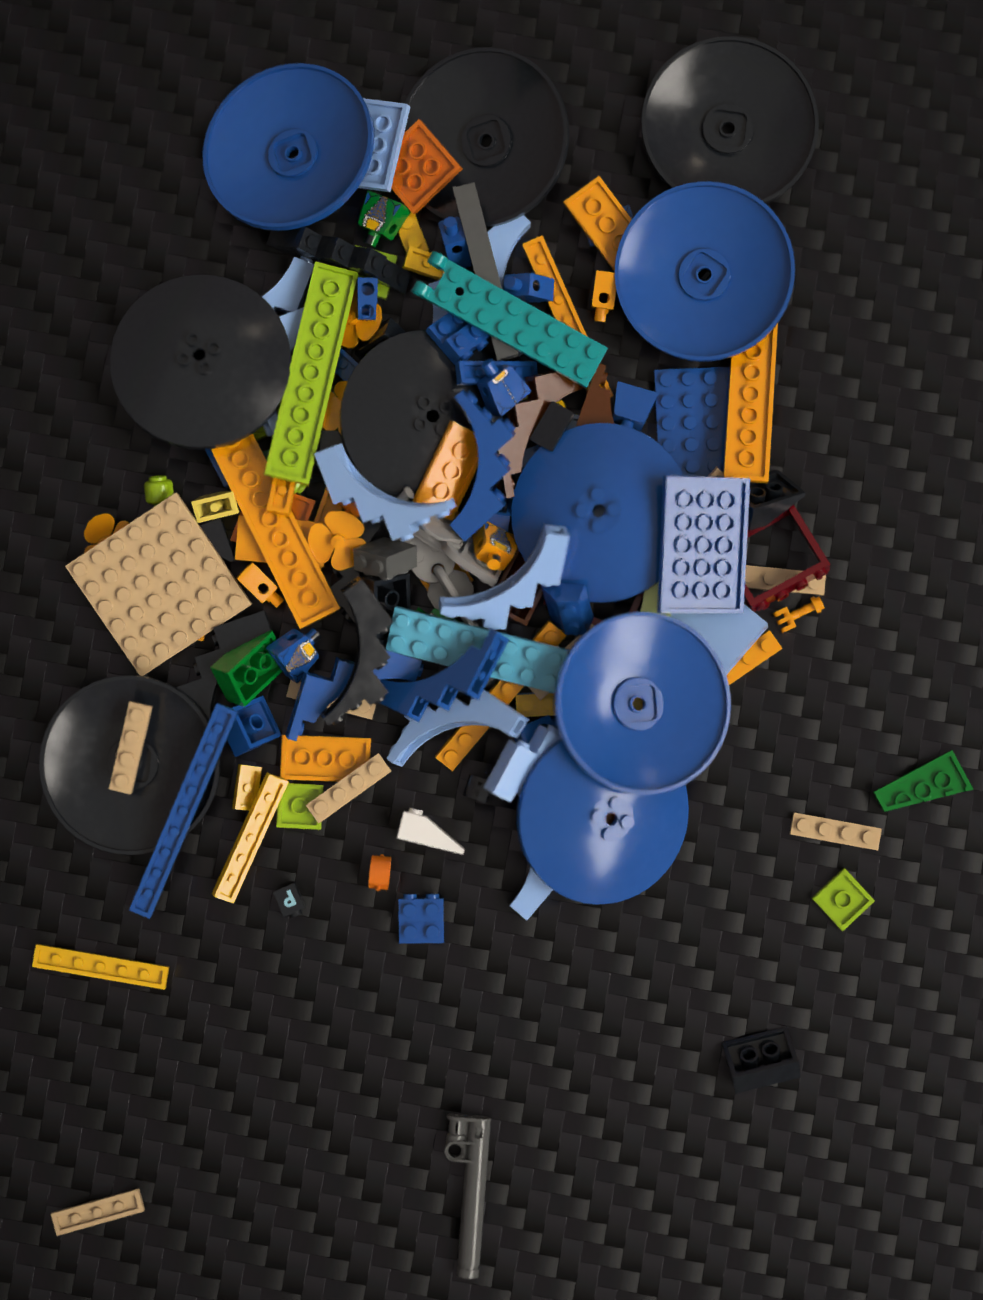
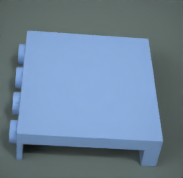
[671,604,768,675]

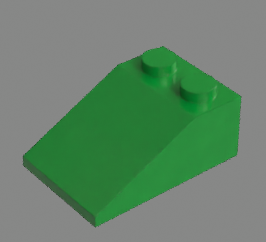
[210,631,282,707]

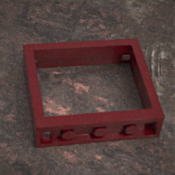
[744,505,830,612]

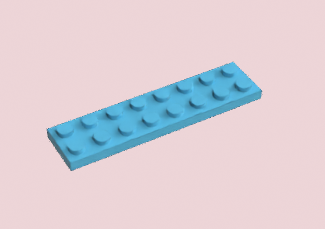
[386,606,569,693]

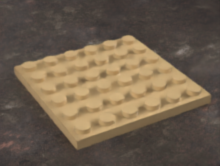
[65,492,252,676]

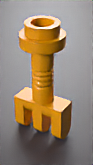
[773,596,825,633]

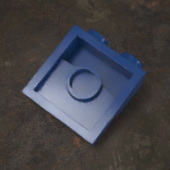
[426,313,490,365]
[399,894,444,943]

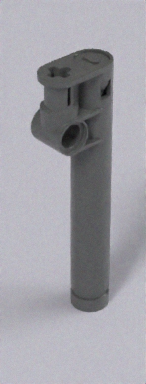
[445,1113,491,1279]

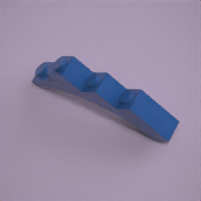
[450,389,516,542]

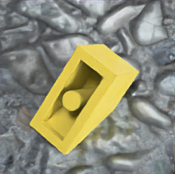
[191,491,239,523]

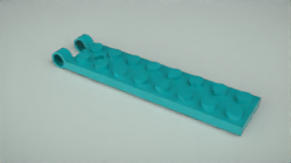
[411,251,608,388]

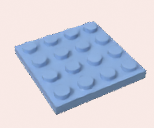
[358,98,410,192]

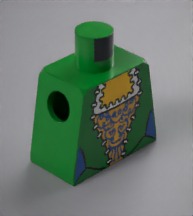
[358,191,411,248]

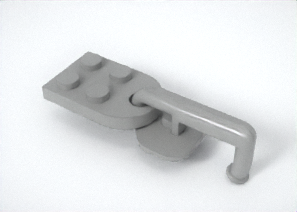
[397,487,502,587]
[396,536,478,626]

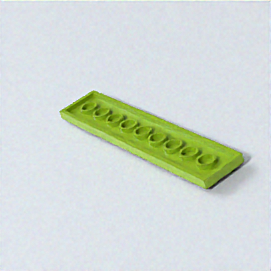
[264,261,359,486]

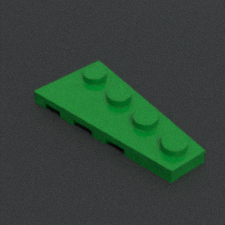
[873,750,974,812]

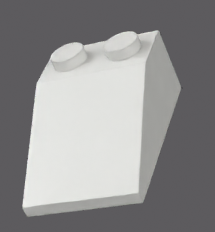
[397,808,465,854]

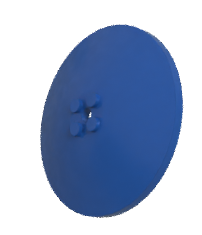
[203,63,374,231]
[615,181,795,361]
[511,423,683,603]
[554,612,731,794]
[517,739,689,904]

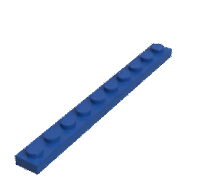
[129,703,239,919]

